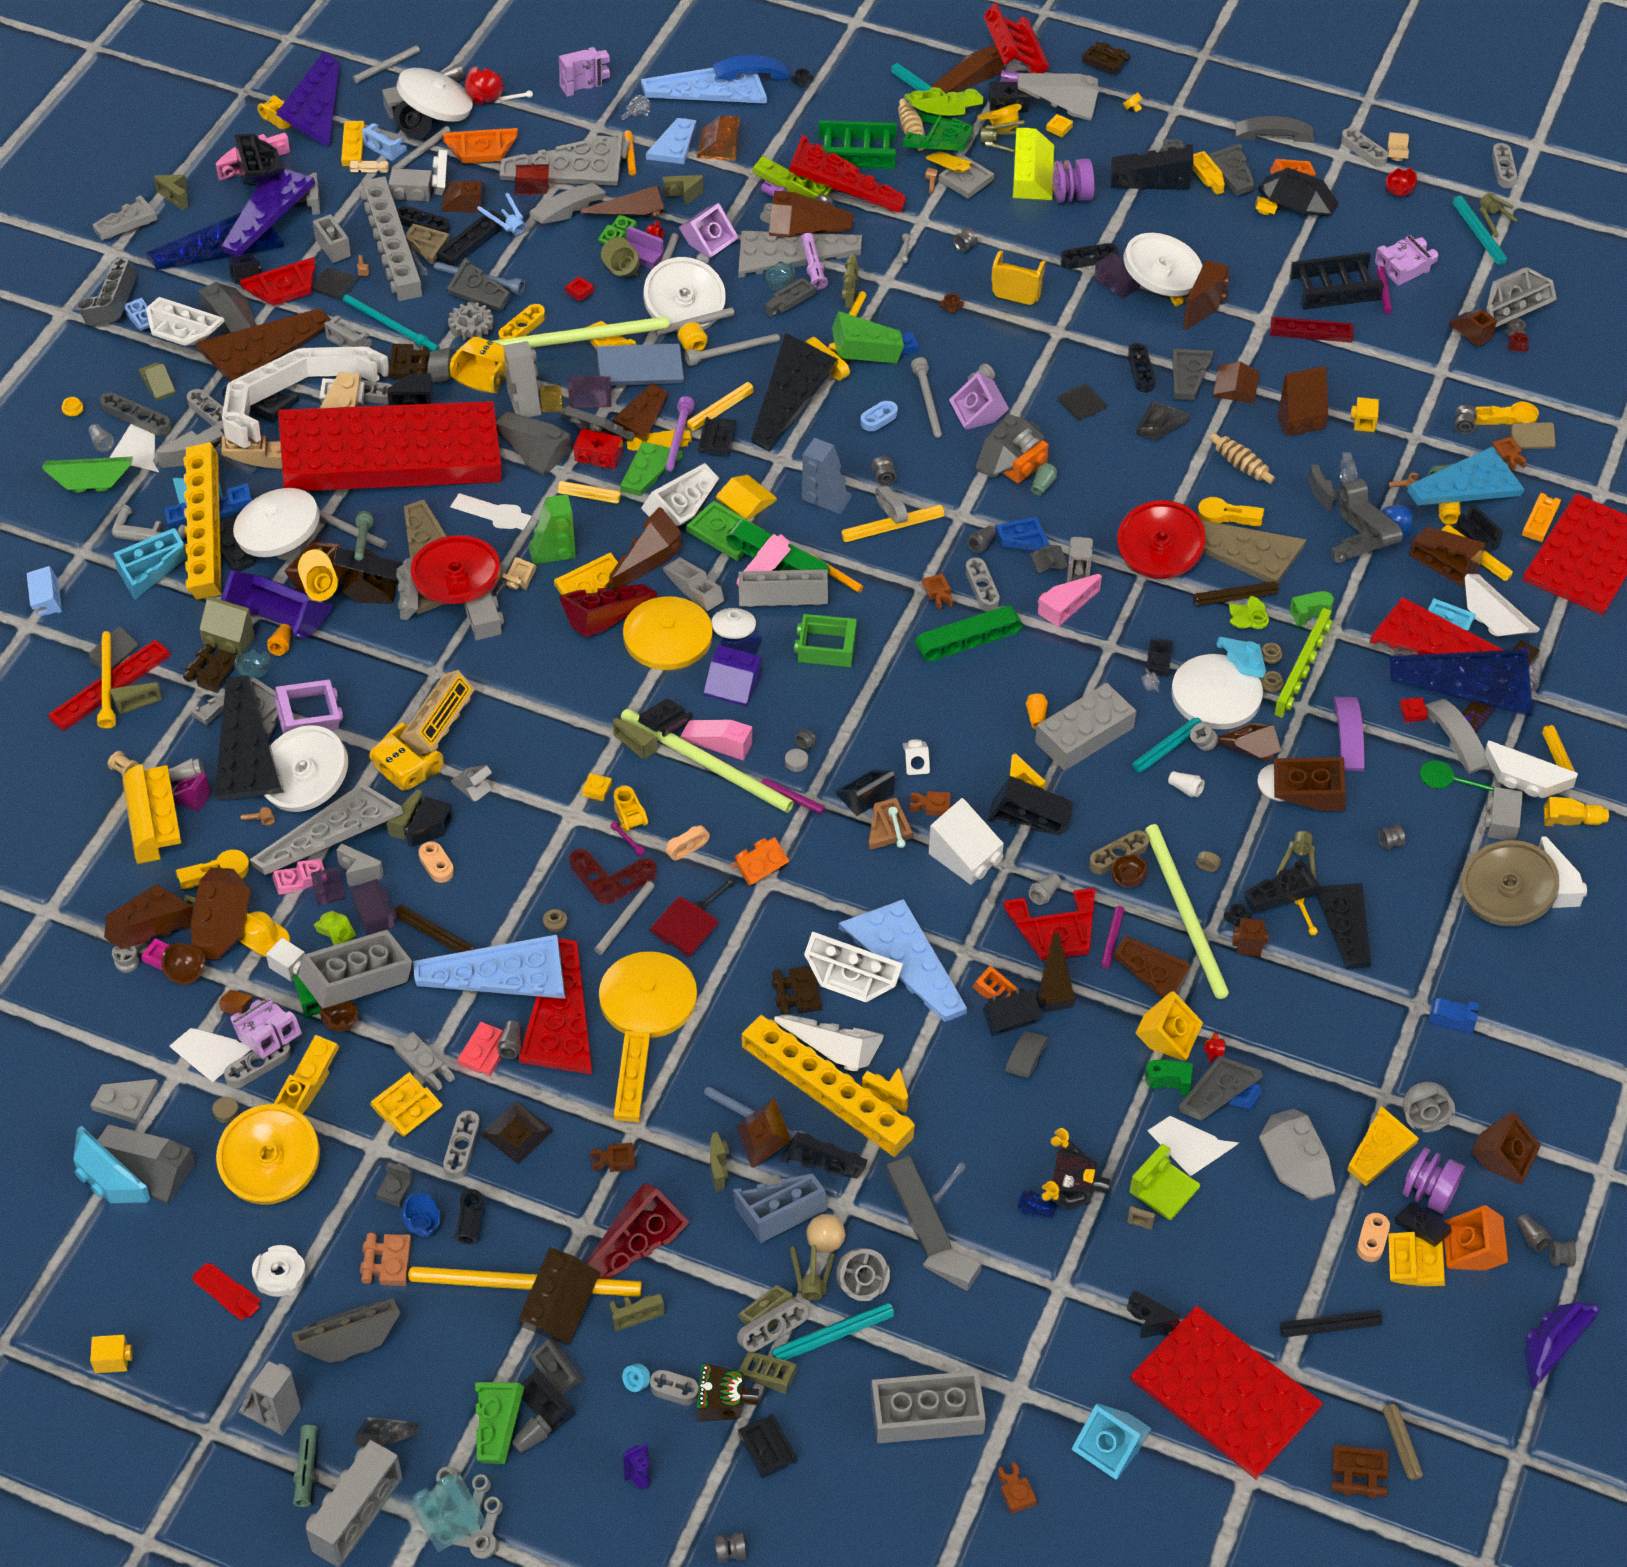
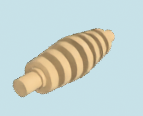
[898,98,925,151]
[1210,433,1275,484]

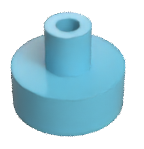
[622,1363,650,1392]

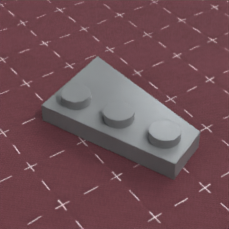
[93,195,157,240]

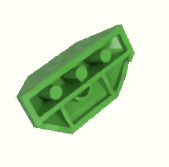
[42,456,133,492]

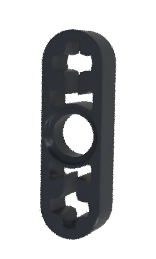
[397,206,450,234]
[1060,243,1118,269]
[1127,343,1155,393]

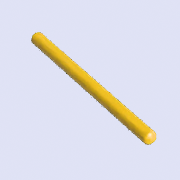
[408,1266,642,1297]

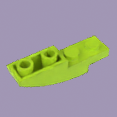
[904,88,983,116]
[752,155,832,199]

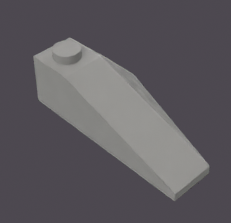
[1017,73,1098,121]

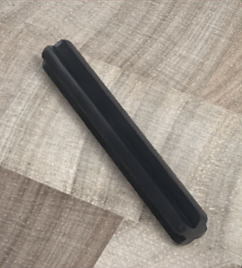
[1280,1310,1383,1338]

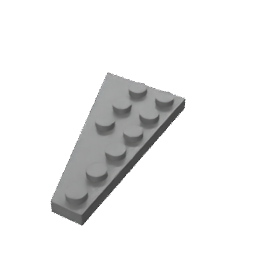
[738,231,862,278]
[250,783,404,875]

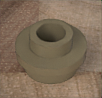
[1261,643,1282,664]
[1261,671,1284,692]
[543,909,567,932]

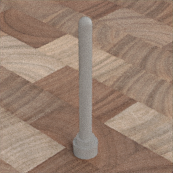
[684,334,780,367]
[911,357,942,438]

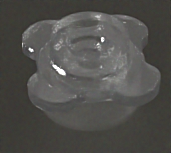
[1140,668,1160,693]

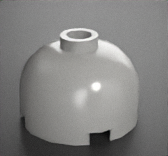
[1402,1081,1455,1132]
[836,1248,890,1301]

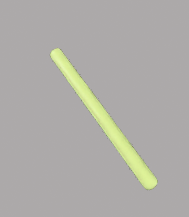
[492,317,670,348]
[621,709,794,813]
[1145,824,1229,999]

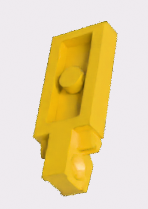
[1192,151,1225,195]

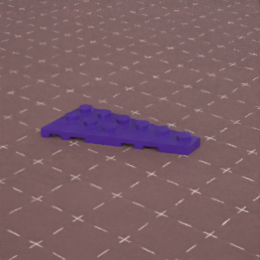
[276,52,339,147]
[222,168,316,257]

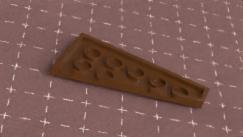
[196,308,331,382]

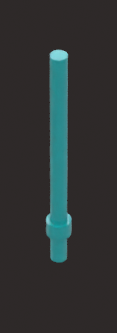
[343,294,440,351]

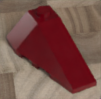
[560,584,657,637]
[586,1183,689,1279]

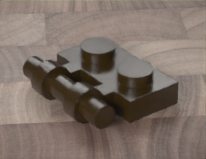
[1082,41,1131,75]
[388,343,430,379]
[183,644,240,693]
[771,966,822,1015]

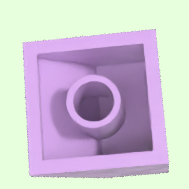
[679,203,739,258]
[949,372,1009,429]

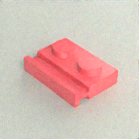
[457,1022,503,1077]

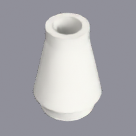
[1168,771,1205,797]

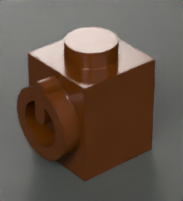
[1232,918,1269,957]

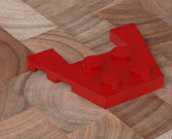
[1003,888,1095,961]

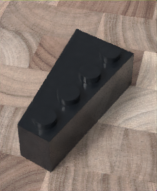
[1110,144,1194,190]

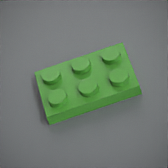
[686,501,765,561]

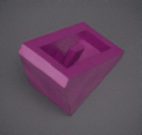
[172,772,211,812]

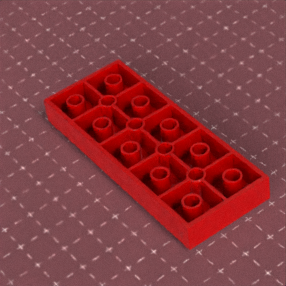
[278,401,501,491]

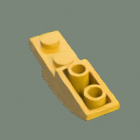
[274,1035,339,1115]

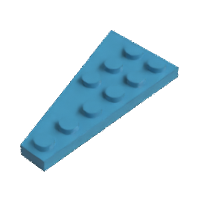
[1407,446,1525,505]

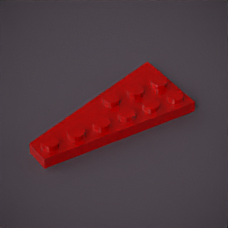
[789,134,906,213]
[1369,597,1521,678]

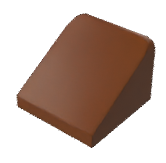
[219,989,253,1014]

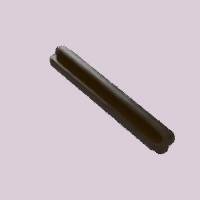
[1193,581,1279,606]
[394,904,475,953]

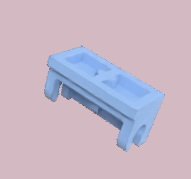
[362,123,407,161]
[27,566,62,616]

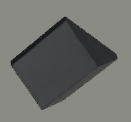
[835,770,895,816]

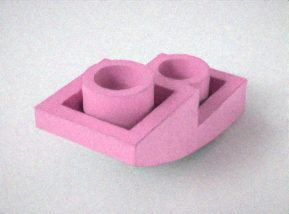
[272,859,327,895]

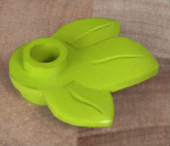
[1229,596,1269,629]

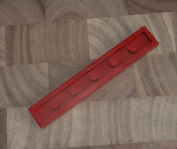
[48,639,171,732]

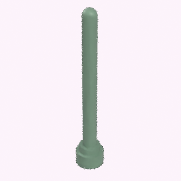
[354,511,374,561]

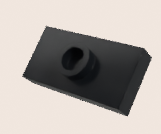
[1394,1203,1452,1247]

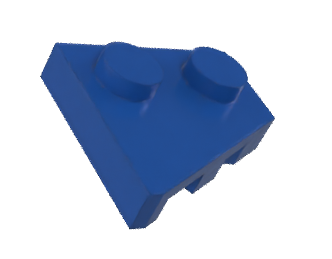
[995,516,1050,551]

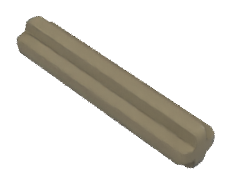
[1383,1404,1423,1481]

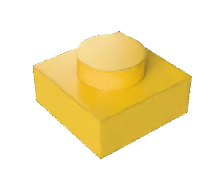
[1046,114,1073,138]
[1255,196,1277,215]
[582,773,612,802]

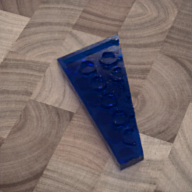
[146,212,284,270]
[1389,649,1533,717]

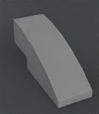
[663,557,724,611]

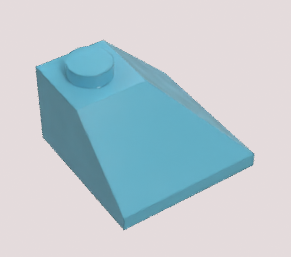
[1071,1403,1151,1480]

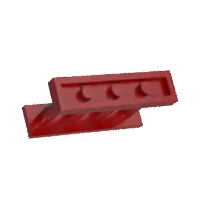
[983,2,1049,73]

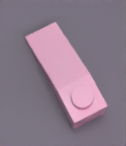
[1038,574,1102,627]
[680,720,752,760]

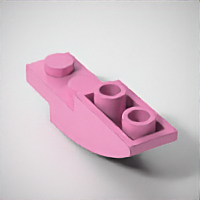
[216,133,290,181]

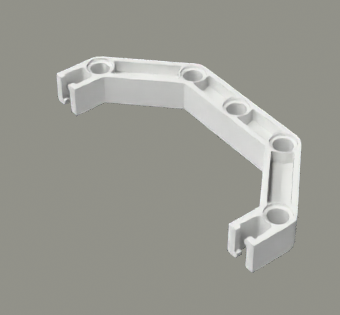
[222,346,389,448]

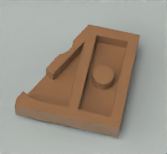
[869,798,913,850]

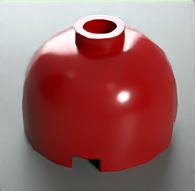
[465,67,505,104]

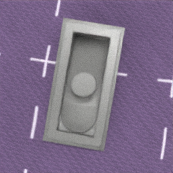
[923,1250,982,1292]

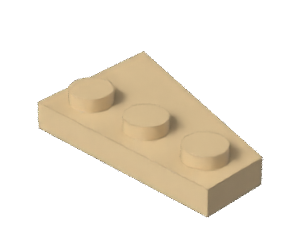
[320,372,361,408]

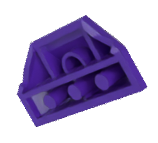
[1524,1302,1601,1389]

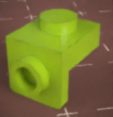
[313,911,356,945]

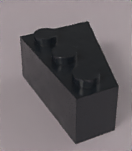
[987,776,1074,836]

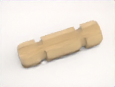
[350,161,389,173]

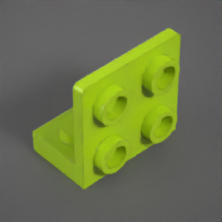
[1129,1143,1200,1220]

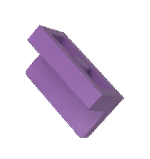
[626,226,664,269]

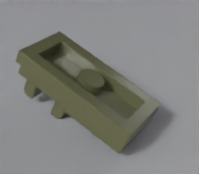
[610,1294,664,1332]

